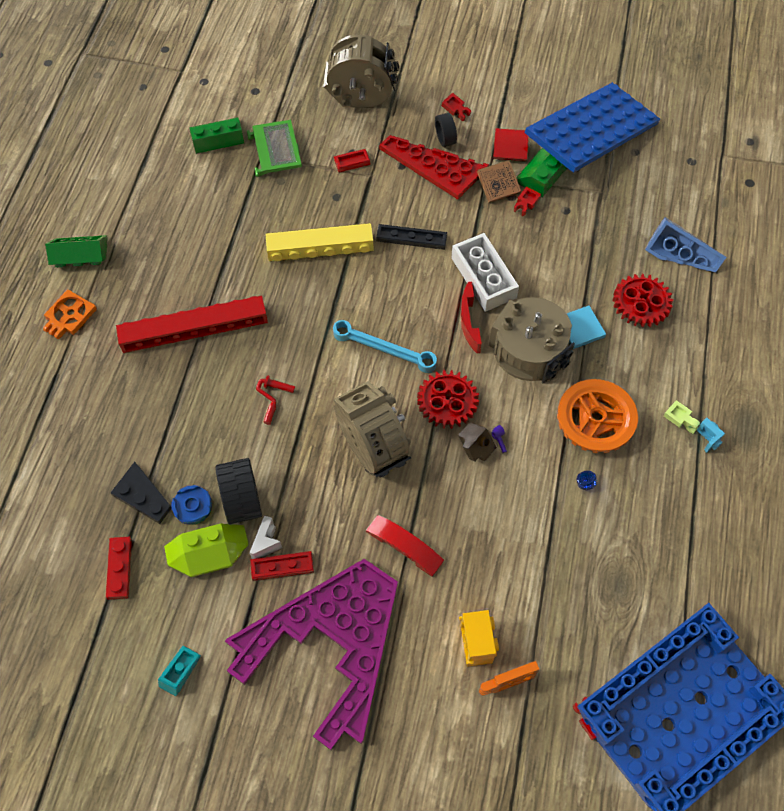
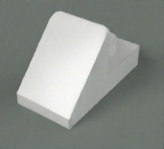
[250,516,282,559]

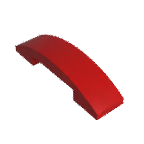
[460,281,482,353]
[366,515,444,577]

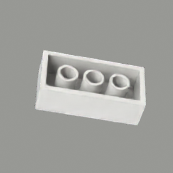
[452,233,519,312]

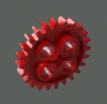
[612,274,673,328]
[417,370,479,429]

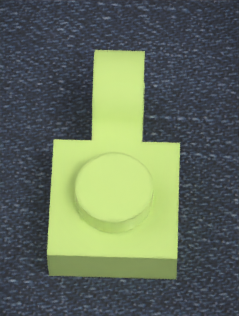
[664,400,700,434]

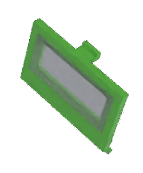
[247,120,302,177]

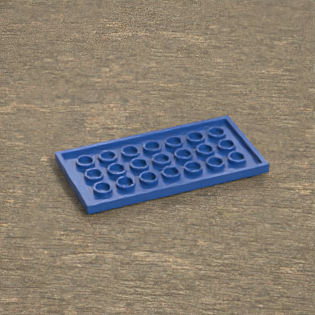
[525,82,660,173]

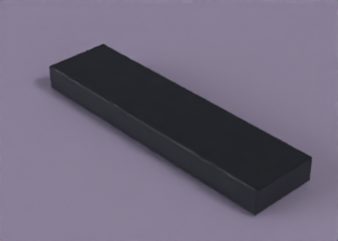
[376,224,447,250]

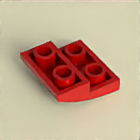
[493,128,528,162]

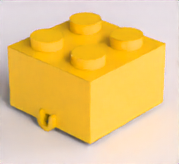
[459,610,499,667]

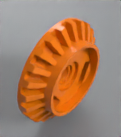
[557,379,638,453]

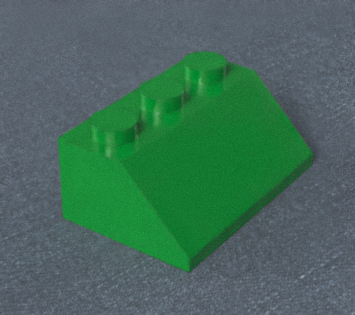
[189,117,245,154]
[516,148,567,198]
[45,235,108,268]

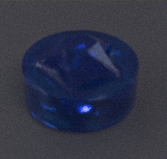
[576,471,597,490]

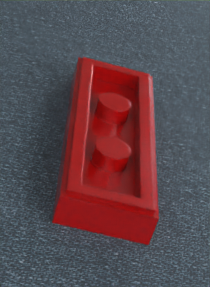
[250,551,314,581]

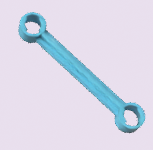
[333,320,437,373]

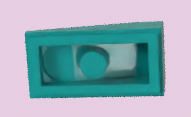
[158,646,201,696]

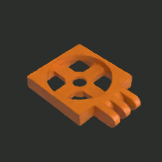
[43,289,97,339]
[479,661,539,696]

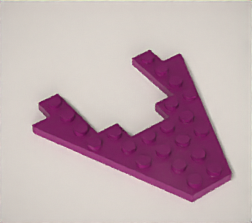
[225,559,398,751]

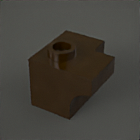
[458,422,497,462]

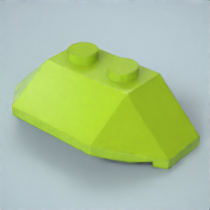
[164,523,249,577]

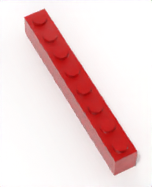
[116,295,268,353]

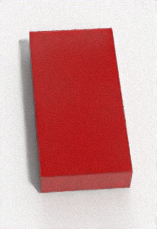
[334,149,371,173]

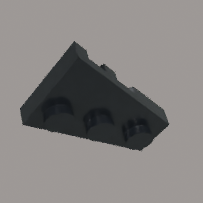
[110,462,172,524]

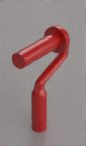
[256,375,295,425]

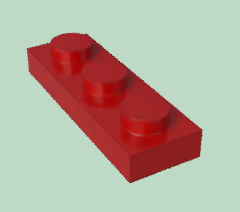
[106,537,132,600]

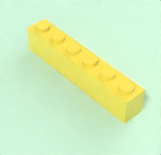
[266,223,374,261]

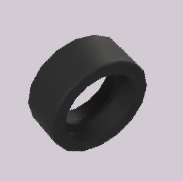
[435,112,457,147]

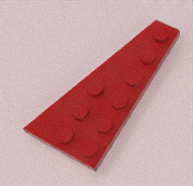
[379,135,489,200]

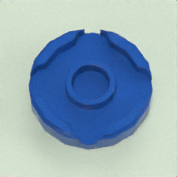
[172,485,212,525]

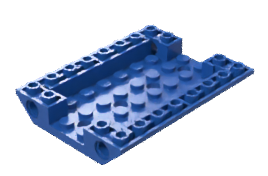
[577,603,784,811]

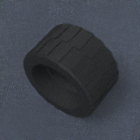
[215,458,262,525]

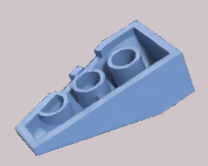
[645,217,727,272]

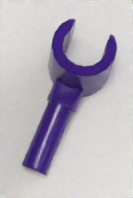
[491,425,507,453]

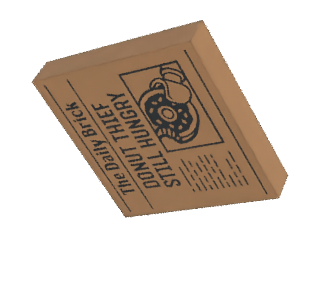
[477,160,521,203]

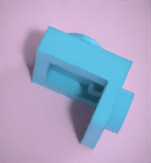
[697,418,725,452]

